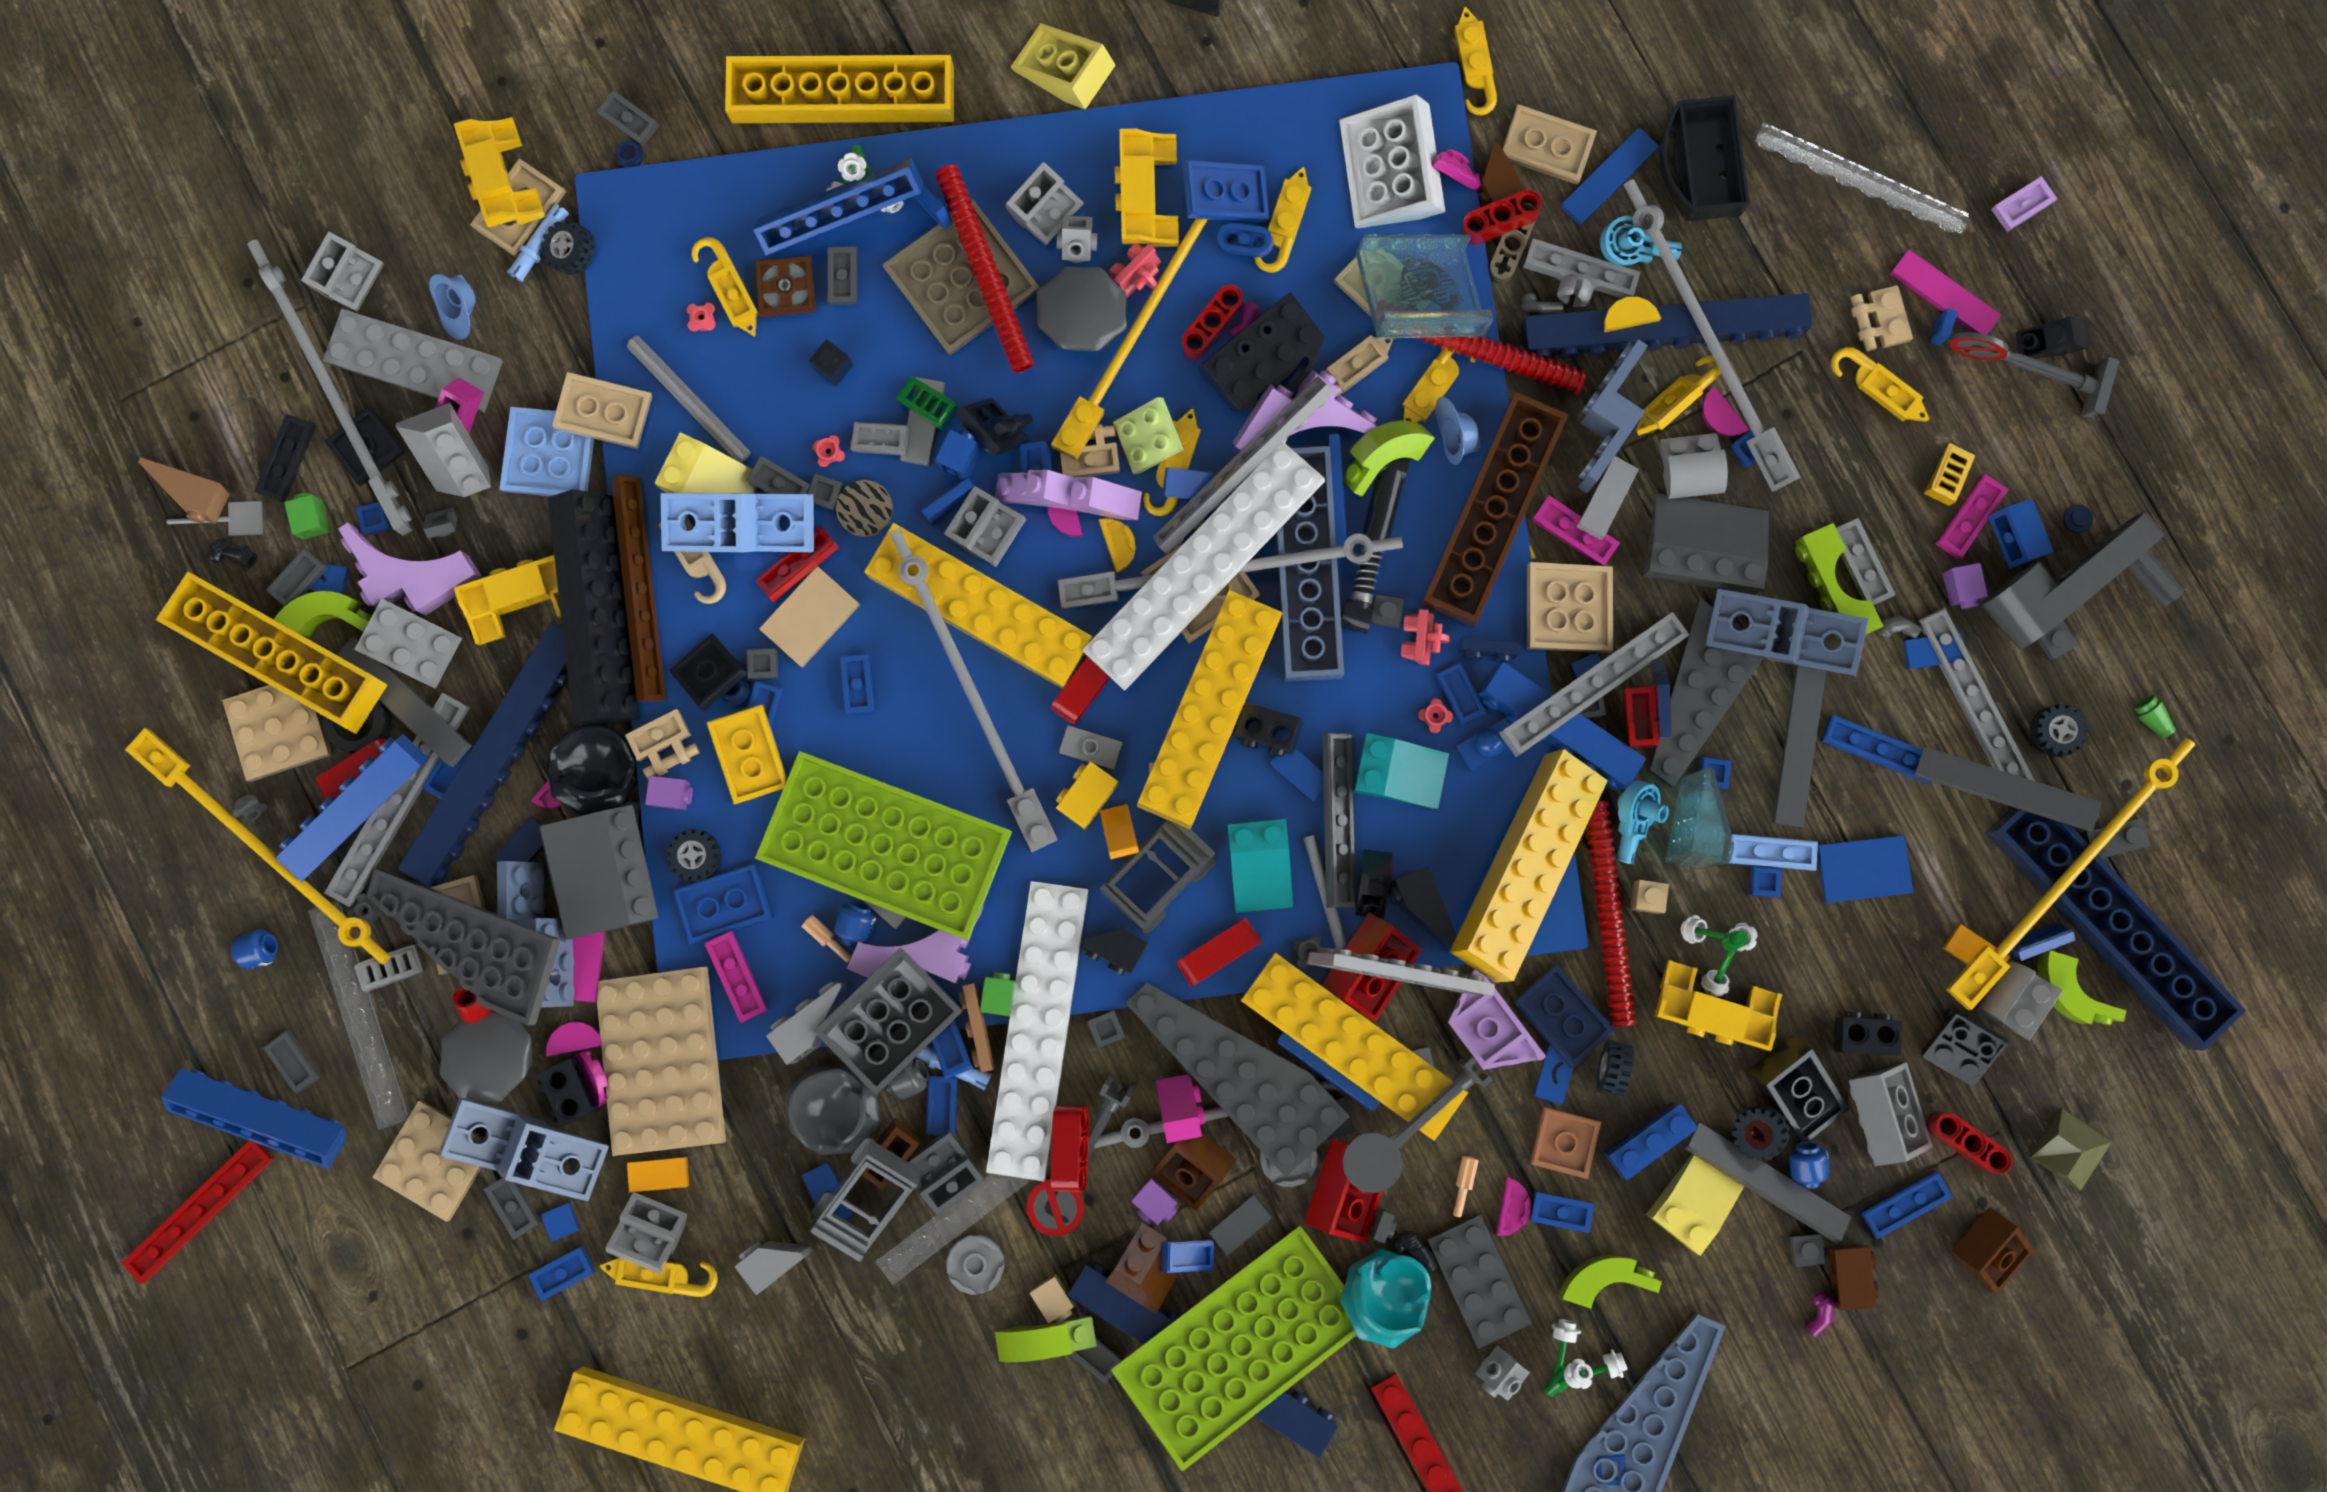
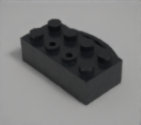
[1659,95,1750,221]
[1197,292,1326,412]

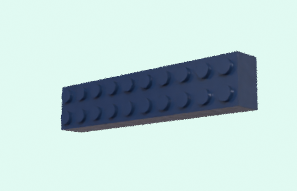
[1985,807,2246,1051]

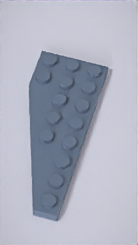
[1561,1313,1726,1492]

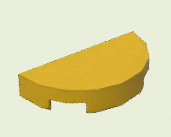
[1603,297,1661,333]
[1098,518,1136,574]

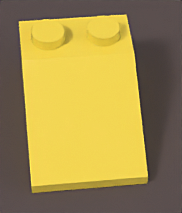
[1011,23,1115,109]
[655,432,757,494]
[1646,1154,1744,1256]

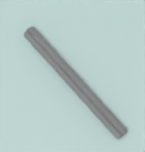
[627,336,750,463]

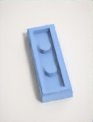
[1727,834,1818,871]

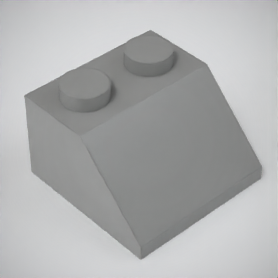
[735,1241,813,1295]

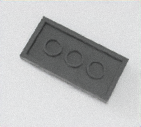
[1427,1214,1532,1349]

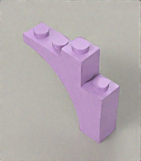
[1233,370,1378,450]
[995,470,1142,520]
[338,523,483,615]
[847,906,984,983]

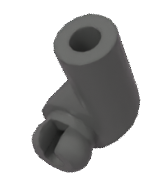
[1520,293,1563,315]
[1877,615,1922,639]

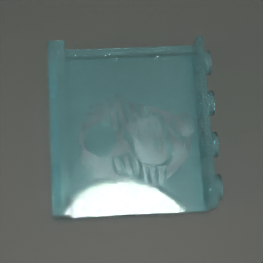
[1355,234,1494,338]

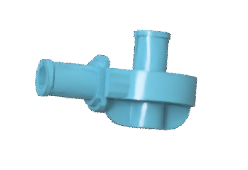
[1599,216,1682,267]
[1616,780,1669,864]

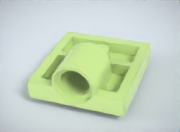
[1113,397,1184,474]

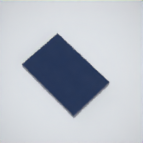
[1512,964,1615,1069]

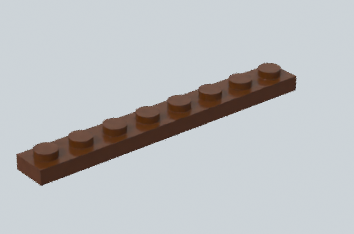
[611,474,666,702]

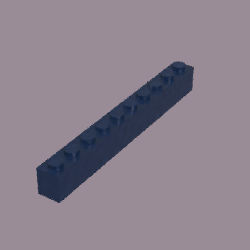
[1521,293,1812,359]
[398,622,568,887]
[1067,1261,1338,1458]

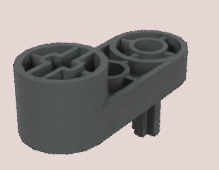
[1981,511,2184,649]

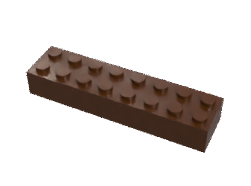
[1420,392,1569,628]

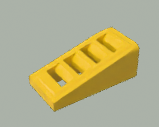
[1923,443,1975,506]

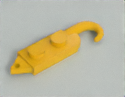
[1454,7,1497,116]
[1254,167,1312,273]
[691,237,759,337]
[1402,347,1476,423]
[1831,347,1929,422]
[1636,355,1721,436]
[1143,409,1201,516]
[600,1258,718,1297]

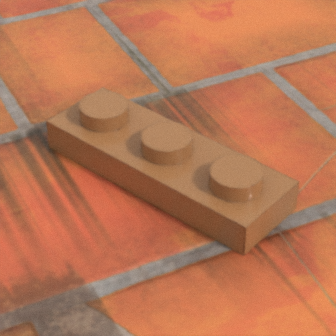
[959,982,995,1073]

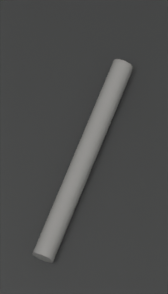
[1303,835,1347,949]

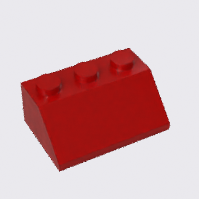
[1321,913,1422,1022]
[1304,1138,1383,1243]

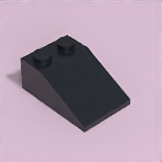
[1389,866,1457,951]
[1748,1035,1849,1142]

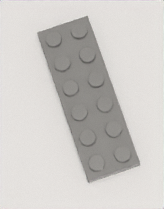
[323,309,503,413]
[1308,948,1495,996]

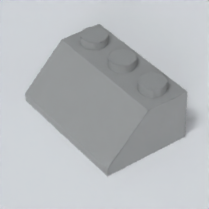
[396,403,491,497]
[1849,1062,1933,1166]

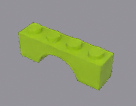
[1795,523,1884,640]

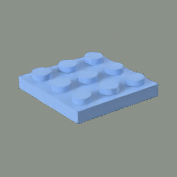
[499,407,594,496]

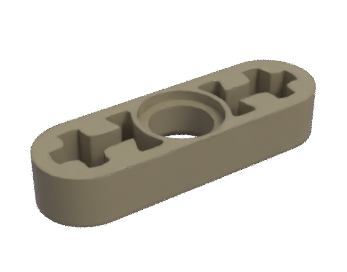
[1489,204,1536,283]

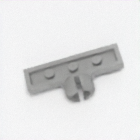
[1523,238,1641,308]

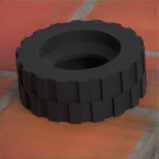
[322,700,393,753]

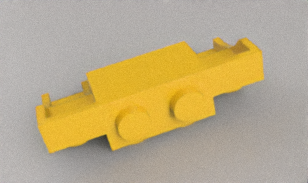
[454,117,546,228]
[1115,128,1179,247]
[454,555,561,646]
[1654,960,1782,1051]

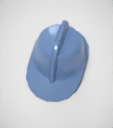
[429,274,476,340]
[1435,397,1481,465]

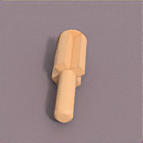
[801,914,852,963]
[1453,1156,1479,1217]

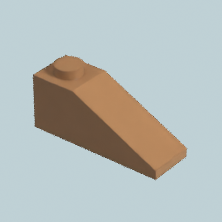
[138,457,230,524]

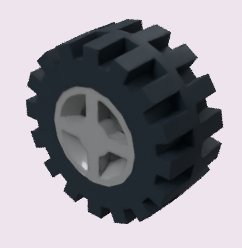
[541,220,596,275]
[2029,704,2089,757]
[666,829,722,882]
[1596,1040,1634,1097]

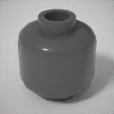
[885,1059,929,1100]

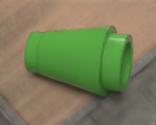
[2134,695,2176,739]

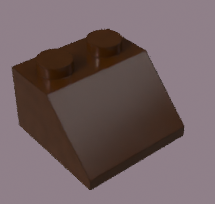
[1150,1132,1236,1211]
[1951,1207,2034,1295]
[1106,1222,1179,1314]

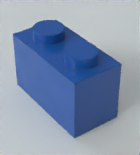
[935,429,981,482]
[1988,499,2054,569]

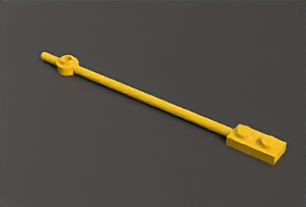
[1051,218,1214,461]
[125,728,391,965]
[1946,738,2195,1010]

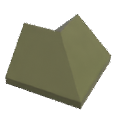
[2029,1108,2112,1191]

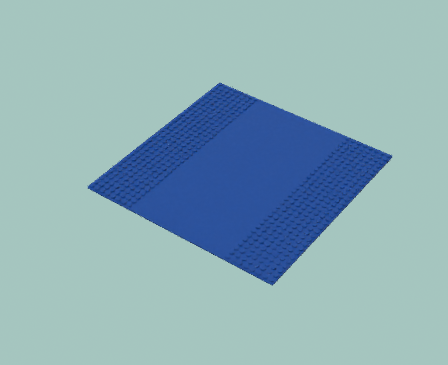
[575,62,1588,1060]

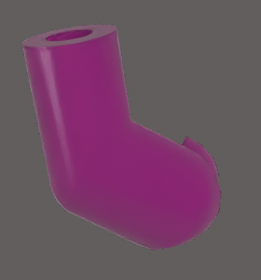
[1228,301,1261,338]
[1804,1292,1835,1338]

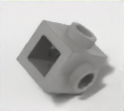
[1057,216,1098,263]
[1475,1346,1530,1401]

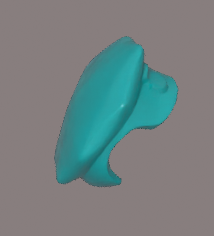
[1341,1249,1431,1348]

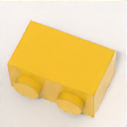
[1056,761,1119,830]

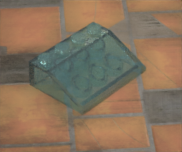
[1665,768,1734,870]

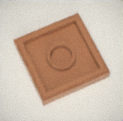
[1529,1107,1601,1179]

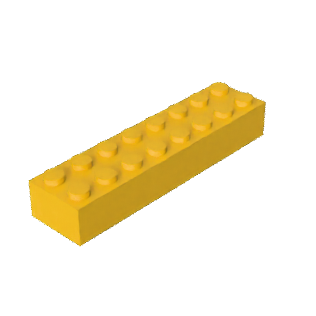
[725,55,954,123]
[864,523,1093,689]
[156,572,388,734]
[1137,590,1283,829]
[1449,749,1608,983]
[1241,953,1469,1141]
[554,1366,805,1492]

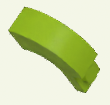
[1343,421,1435,496]
[274,591,372,638]
[2037,950,2126,1025]
[1558,1254,1662,1309]
[995,1316,1097,1362]

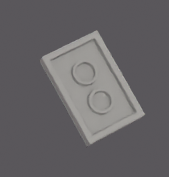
[354,598,462,689]

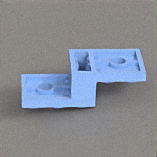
[661,493,814,552]

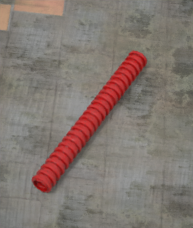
[935,164,1035,373]
[1372,301,1586,394]
[1586,801,1637,1027]

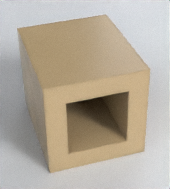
[1629,880,1669,914]
[1030,1273,1075,1324]

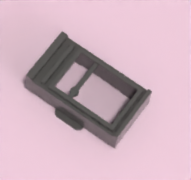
[1100,820,1216,934]
[810,1137,921,1262]

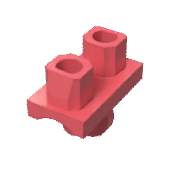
[1109,244,1162,298]
[1401,609,1450,666]

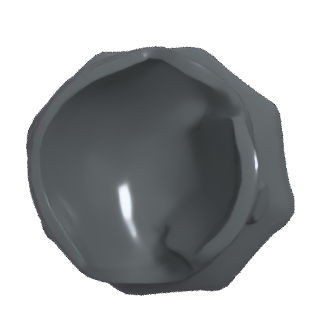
[1037,266,1127,351]
[439,1011,533,1103]
[785,1065,881,1155]

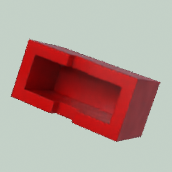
[1622,686,1660,749]

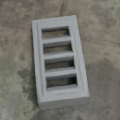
[354,944,425,992]

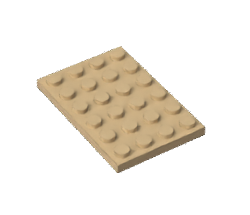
[596,967,726,1156]

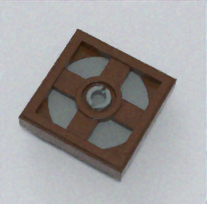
[754,255,817,318]

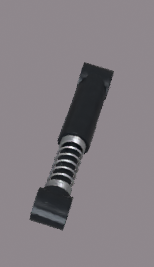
[1341,457,1410,634]

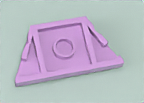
[1447,968,1546,1070]

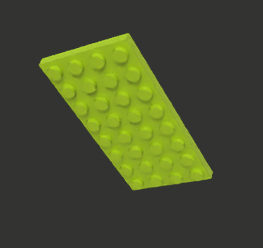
[755,751,1012,941]
[1110,1225,1356,1472]

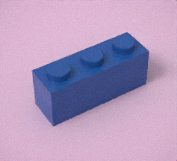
[1603,1102,1698,1180]

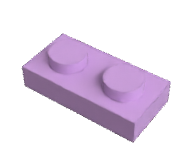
[1991,176,2057,232]

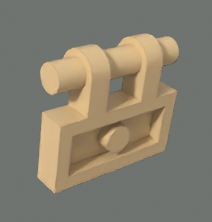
[1851,285,1913,351]
[1060,424,1120,477]
[625,709,700,779]

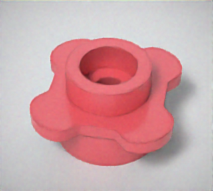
[687,303,716,332]
[812,435,845,468]
[1418,699,1453,733]

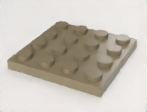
[882,200,1040,356]

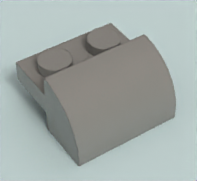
[1005,161,1084,246]
[301,231,384,312]
[1659,433,1728,499]
[944,486,1026,567]
[1976,961,2063,1041]
[606,1192,687,1274]

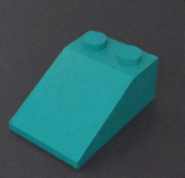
[1353,733,1449,810]
[1227,819,1293,913]

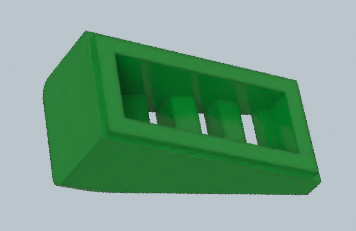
[896,376,959,431]

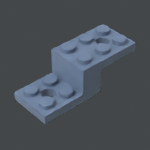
[1577,339,1648,494]
[1706,589,1869,676]
[497,861,575,1008]
[438,1097,609,1202]

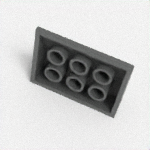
[1643,493,1769,595]
[539,805,659,940]
[814,947,962,1095]

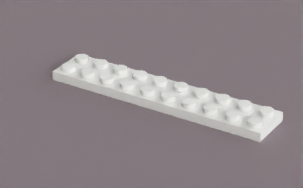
[1082,443,1325,691]
[986,881,1089,1181]

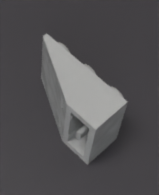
[766,981,850,1065]

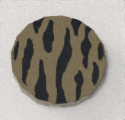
[836,480,894,538]

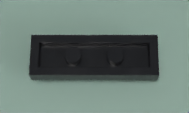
[254,414,316,504]

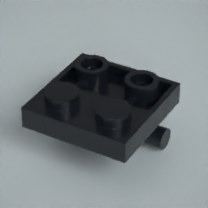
[956,397,1033,457]
[1922,1008,2008,1087]

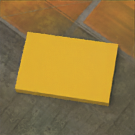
[706,704,788,804]

